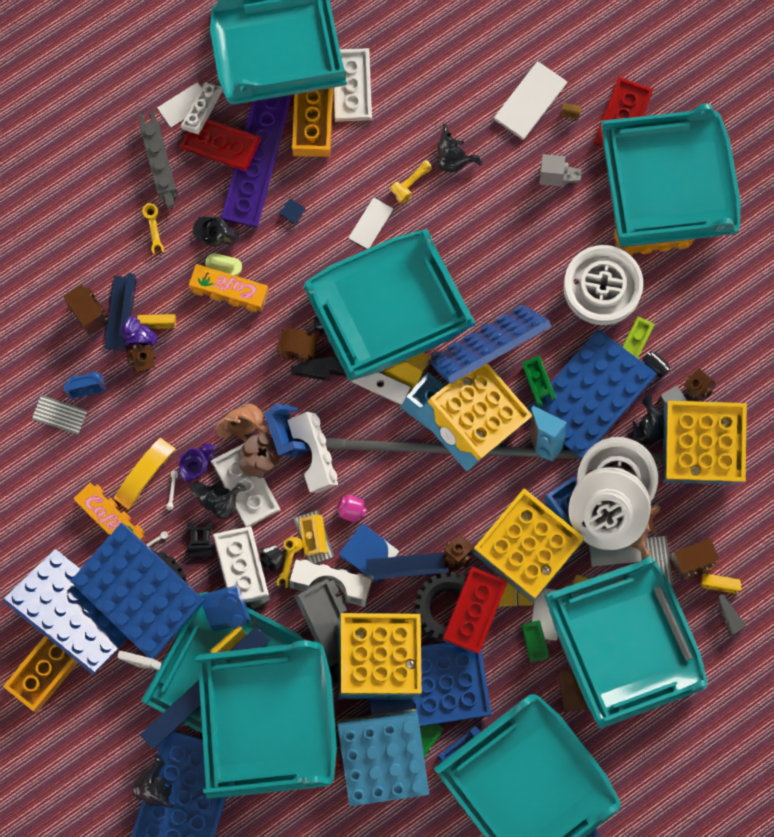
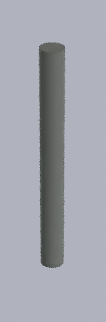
[653,586,692,661]

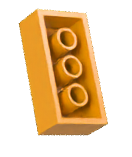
[292,88,333,157]
[3,636,78,713]

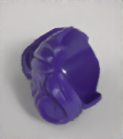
[122,316,158,347]
[179,444,217,483]

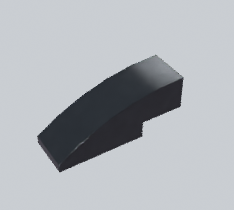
[291,357,347,381]

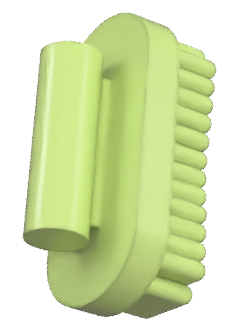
[205,253,242,277]

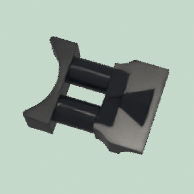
[187,522,213,558]

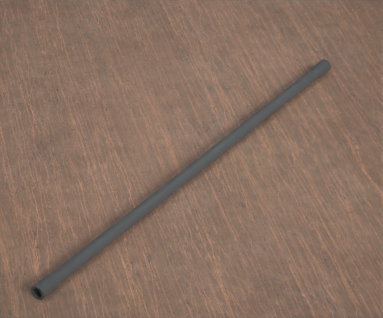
[326,438,663,463]

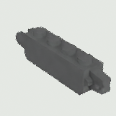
[138,110,178,210]

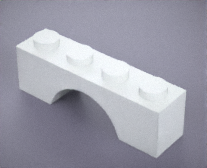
[288,412,338,493]
[290,560,372,607]

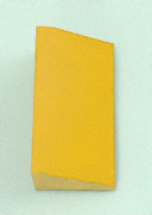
[137,314,176,329]
[299,514,328,556]
[700,573,741,594]
[209,626,247,653]

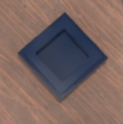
[279,199,306,225]

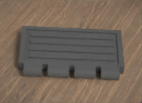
[295,578,347,667]

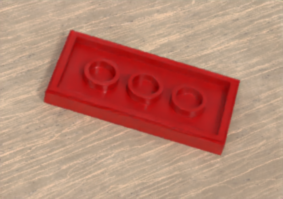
[593,77,654,148]
[179,119,261,172]
[442,567,508,655]

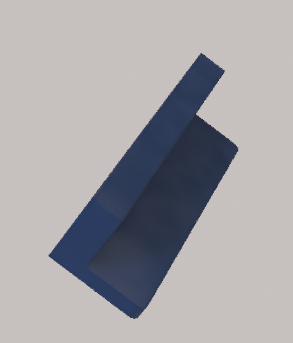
[104,273,137,352]
[366,552,449,580]

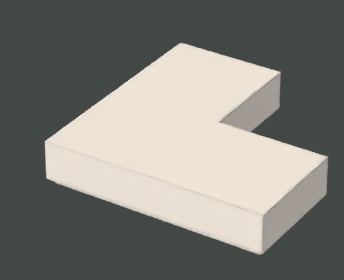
[117,650,162,670]

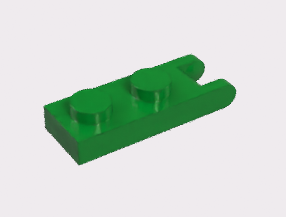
[522,355,557,407]

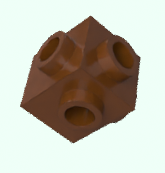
[127,343,156,373]
[684,368,717,401]
[443,535,474,570]

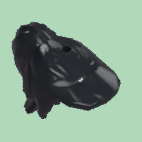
[437,123,483,172]
[193,216,239,247]
[632,394,664,445]
[190,480,247,520]
[132,754,174,809]

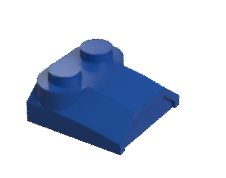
[63,371,107,400]
[544,476,577,527]
[201,585,251,631]

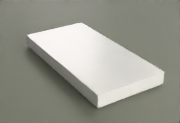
[334,48,372,122]
[494,61,567,140]
[211,443,281,527]
[213,526,269,603]

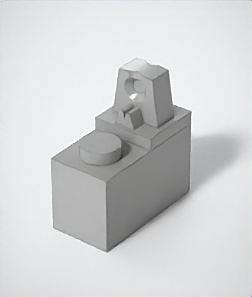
[539,154,581,187]

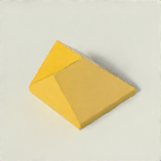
[381,353,431,391]

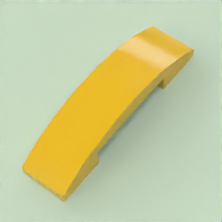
[113,438,176,510]

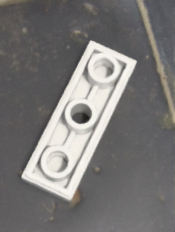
[181,82,223,134]
[351,372,410,405]

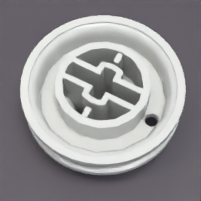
[564,245,643,325]
[577,437,658,519]
[569,468,651,550]

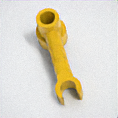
[390,160,432,204]
[142,203,164,255]
[276,537,303,588]

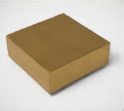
[561,103,582,119]

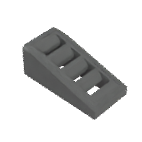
[717,594,746,636]

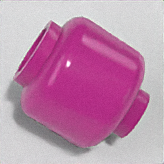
[337,494,367,523]

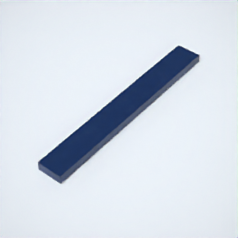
[140,626,270,750]

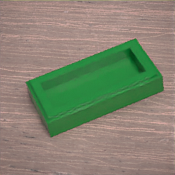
[521,620,550,663]
[420,724,444,758]

